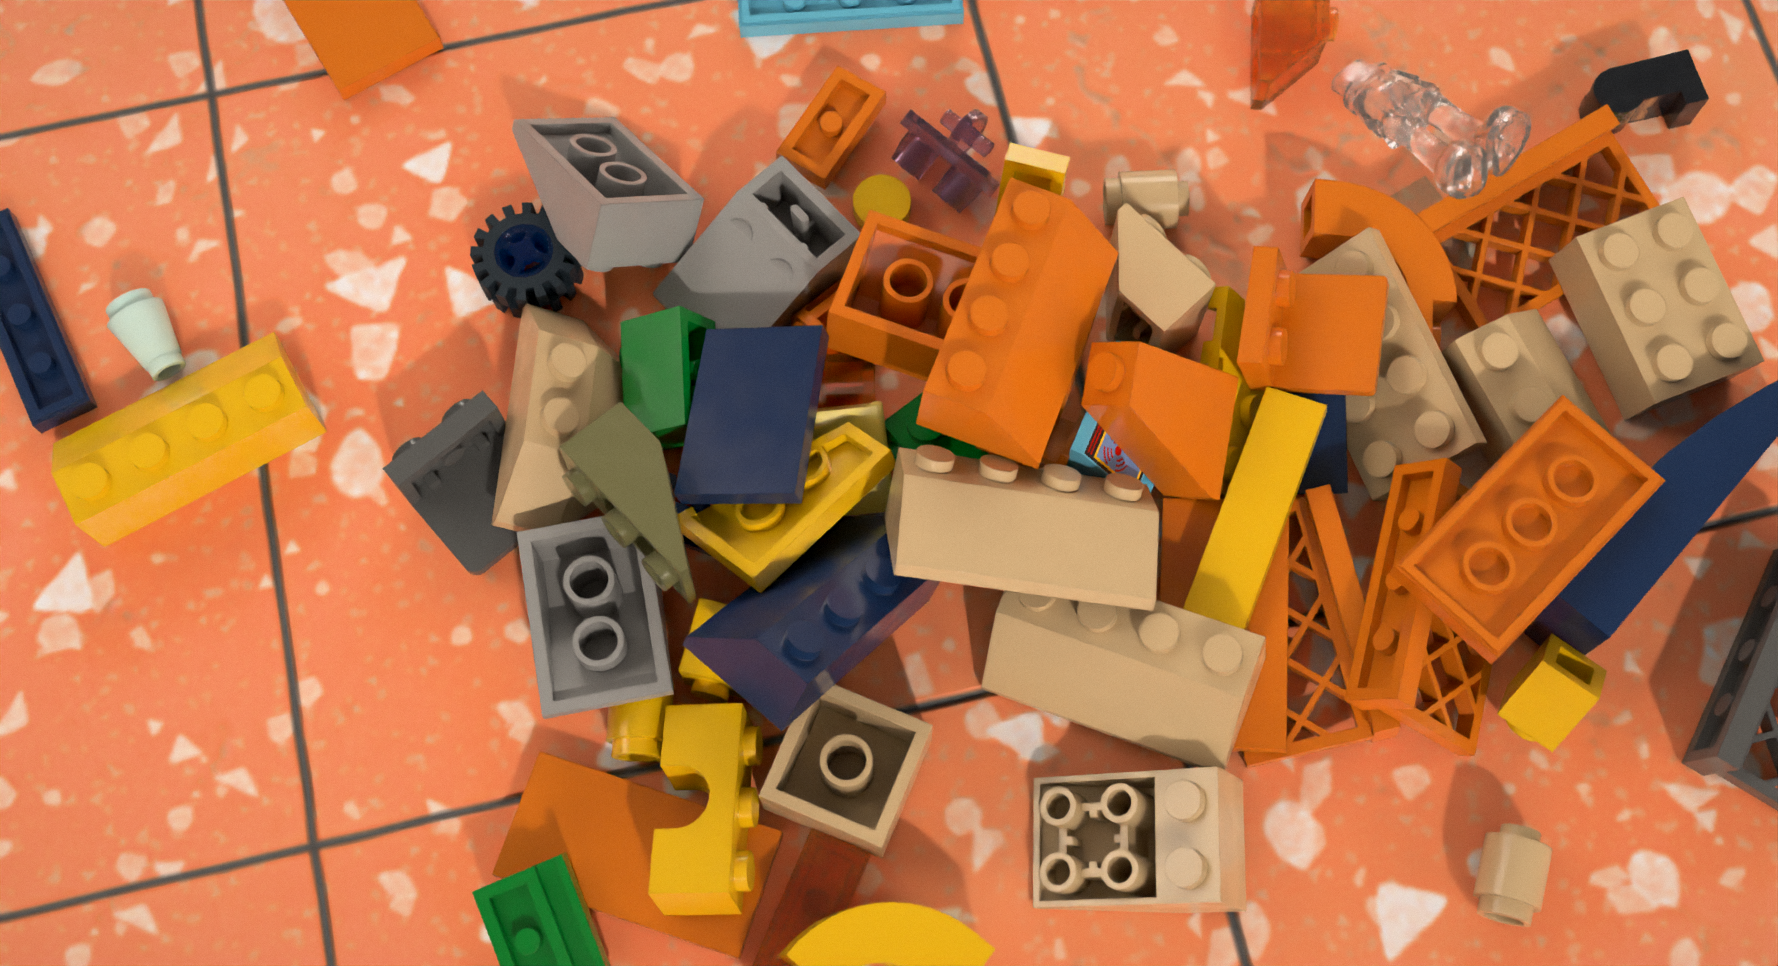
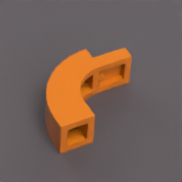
[1300,178,1457,348]

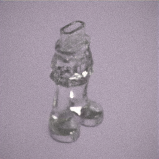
[1331,58,1531,199]

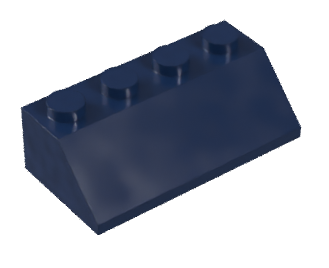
[683,516,940,731]

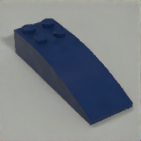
[1523,381,1778,655]

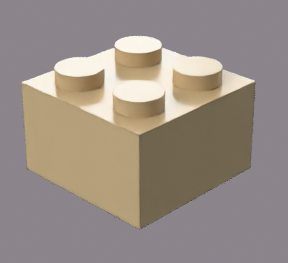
[759,685,933,859]

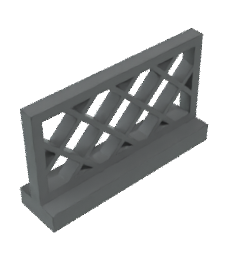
[1681,549,1778,811]

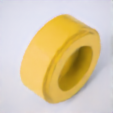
[853,174,911,228]

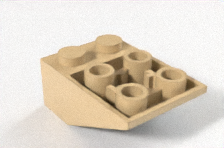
[1033,766,1247,913]

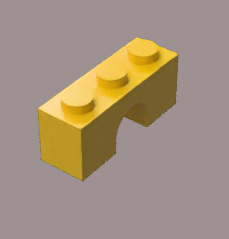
[648,703,763,915]

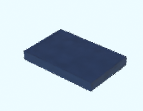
[674,325,829,504]

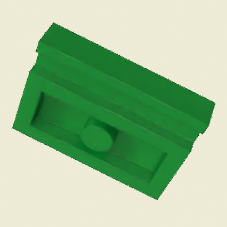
[472,852,611,966]

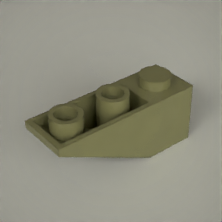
[559,401,697,603]

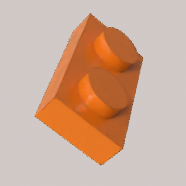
[776,65,886,190]

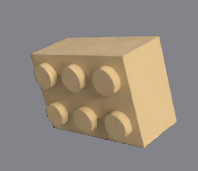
[1549,196,1764,421]

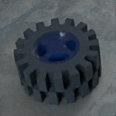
[470,203,584,318]

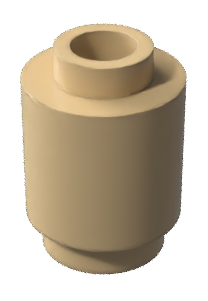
[1103,169,1189,229]
[1473,823,1553,927]

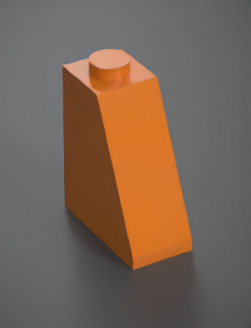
[1081,341,1239,500]

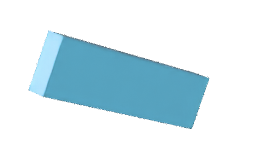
[738,0,964,38]

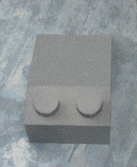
[512,117,704,272]
[517,516,674,719]

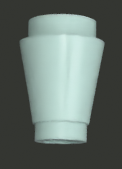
[105,288,186,381]

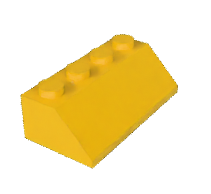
[51,332,327,547]

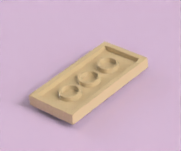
[1299,227,1487,501]

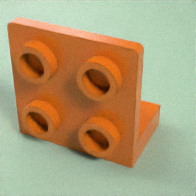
[1237,246,1389,396]

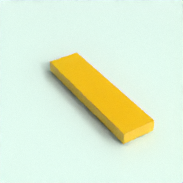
[1183,386,1327,630]

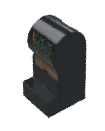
[1579,49,1709,134]

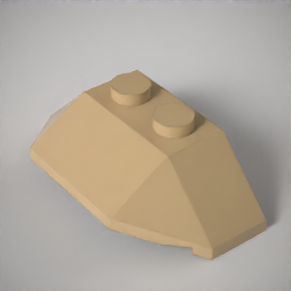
[491,303,623,532]

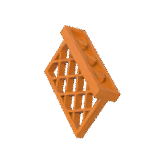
[1416,104,1660,331]
[1344,457,1492,756]
[1242,484,1401,768]

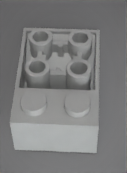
[653,156,860,329]

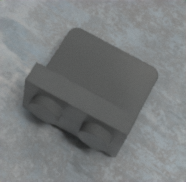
[382,390,518,575]

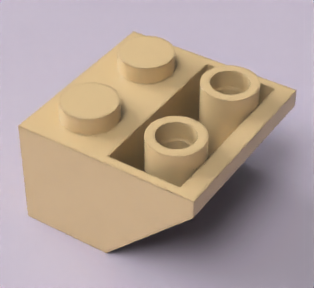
[1105,202,1216,354]

